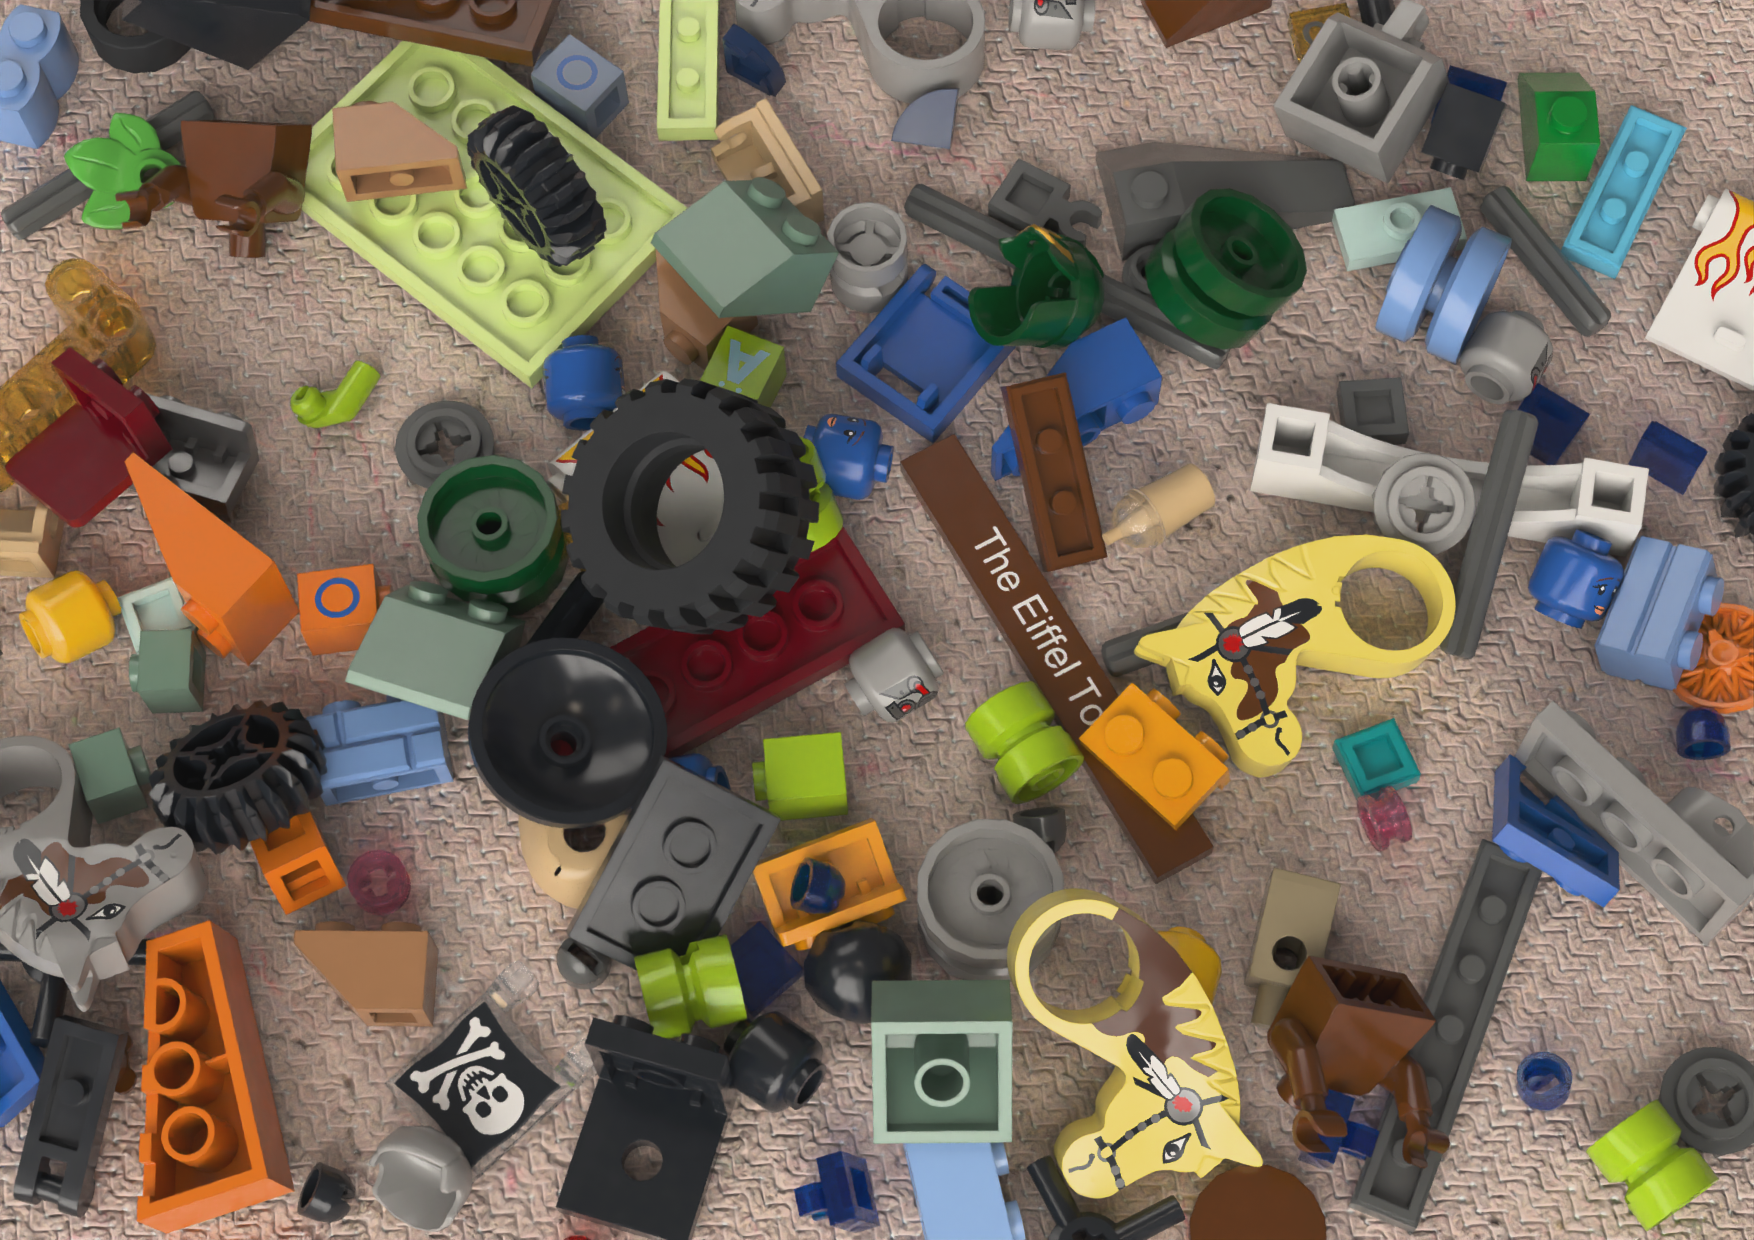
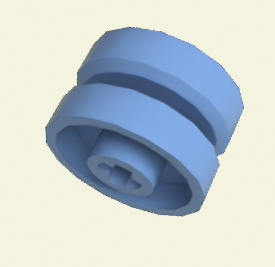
[1375,205,1512,365]

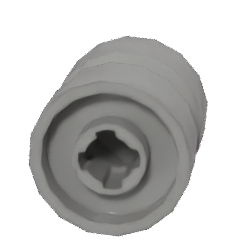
[827,202,908,313]

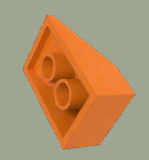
[124,452,299,666]

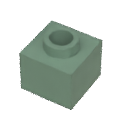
[129,629,206,714]
[68,728,151,824]

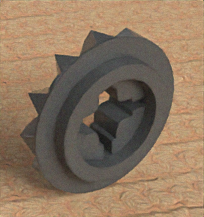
[395,401,495,489]
[1658,1047,1754,1158]

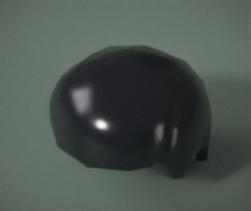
[804,920,912,1024]

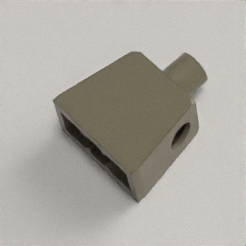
[1244,867,1341,1030]

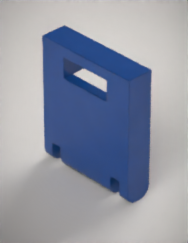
[836,264,1016,444]

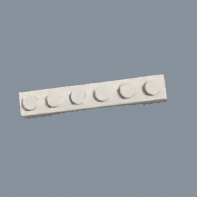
[1250,403,1649,557]

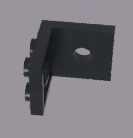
[556,1015,737,1240]

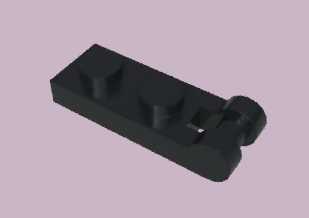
[13,1015,129,1218]

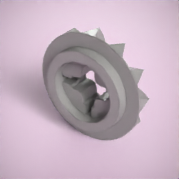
[1372,453,1475,555]

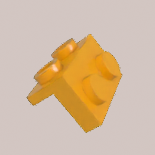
[1079,682,1231,830]
[752,818,907,951]

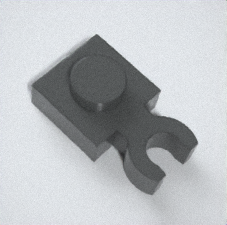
[988,158,1102,247]

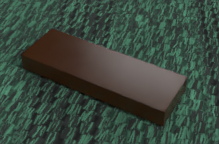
[1001,372,1108,572]

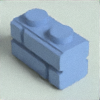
[1594,536,1724,691]
[306,695,454,806]

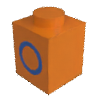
[297,564,394,656]

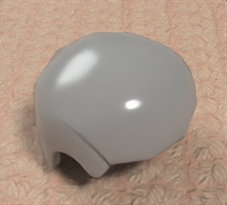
[369,1126,472,1233]

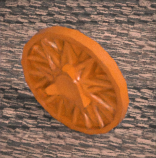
[1673,602,1754,714]

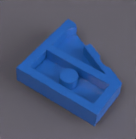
[1492,754,1620,908]

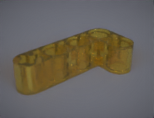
[0,258,156,492]

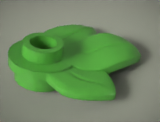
[64,113,181,230]

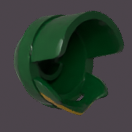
[968,224,1104,349]

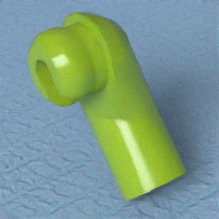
[290,360,381,429]

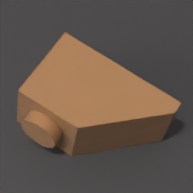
[332,101,467,202]
[656,250,758,370]

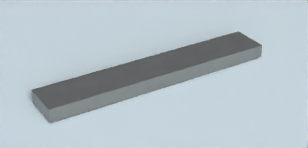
[1348,839,1543,1233]

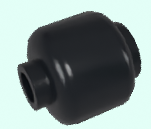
[723,1011,827,1113]

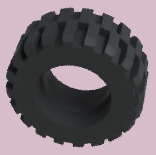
[561,378,819,634]

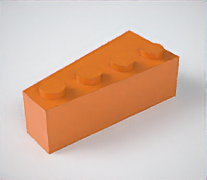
[137,920,295,1234]

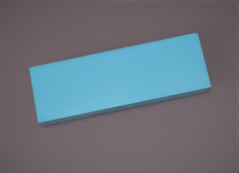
[1561,105,1687,279]

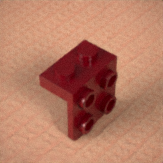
[5,347,172,528]

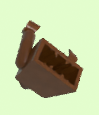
[115,120,312,258]
[1267,956,1450,1169]

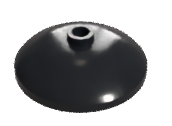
[468,638,668,829]

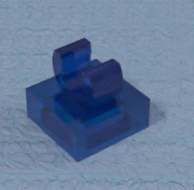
[1298,1089,1380,1169]
[794,1151,880,1233]

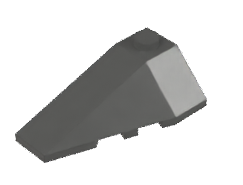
[1096,142,1355,261]

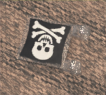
[384,961,597,1184]

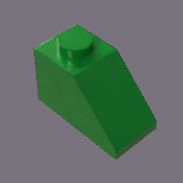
[1517,72,1600,181]

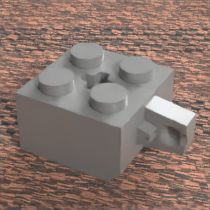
[1273,0,1449,183]

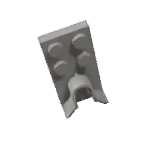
[1514,701,1754,946]

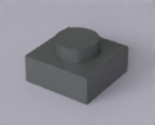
[1336,377,1409,445]

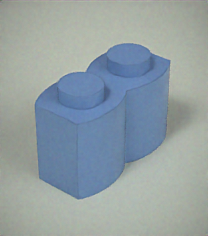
[0,4,79,149]

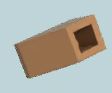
[294,921,438,1027]

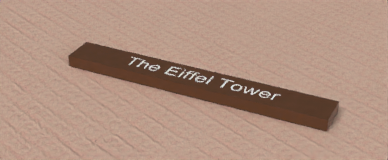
[900,434,1214,884]

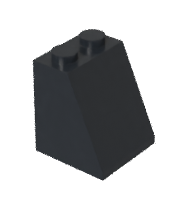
[122,0,311,70]

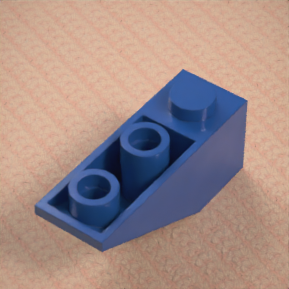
[991,317,1162,481]

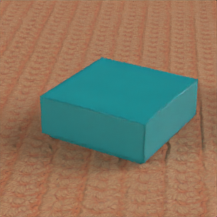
[1332,718,1421,804]

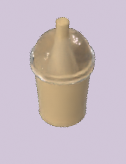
[1102,463,1215,548]

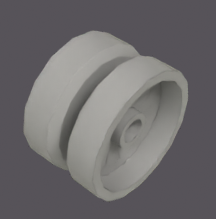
[917,819,1064,982]

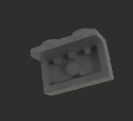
[128,393,259,517]

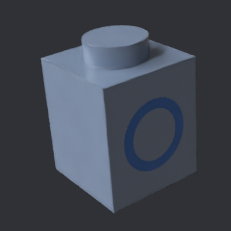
[531,34,629,139]

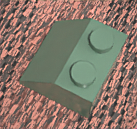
[651,177,839,318]
[345,581,526,720]
[871,979,1013,1144]

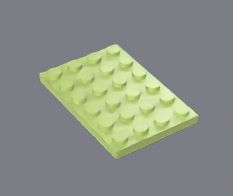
[302,41,687,389]

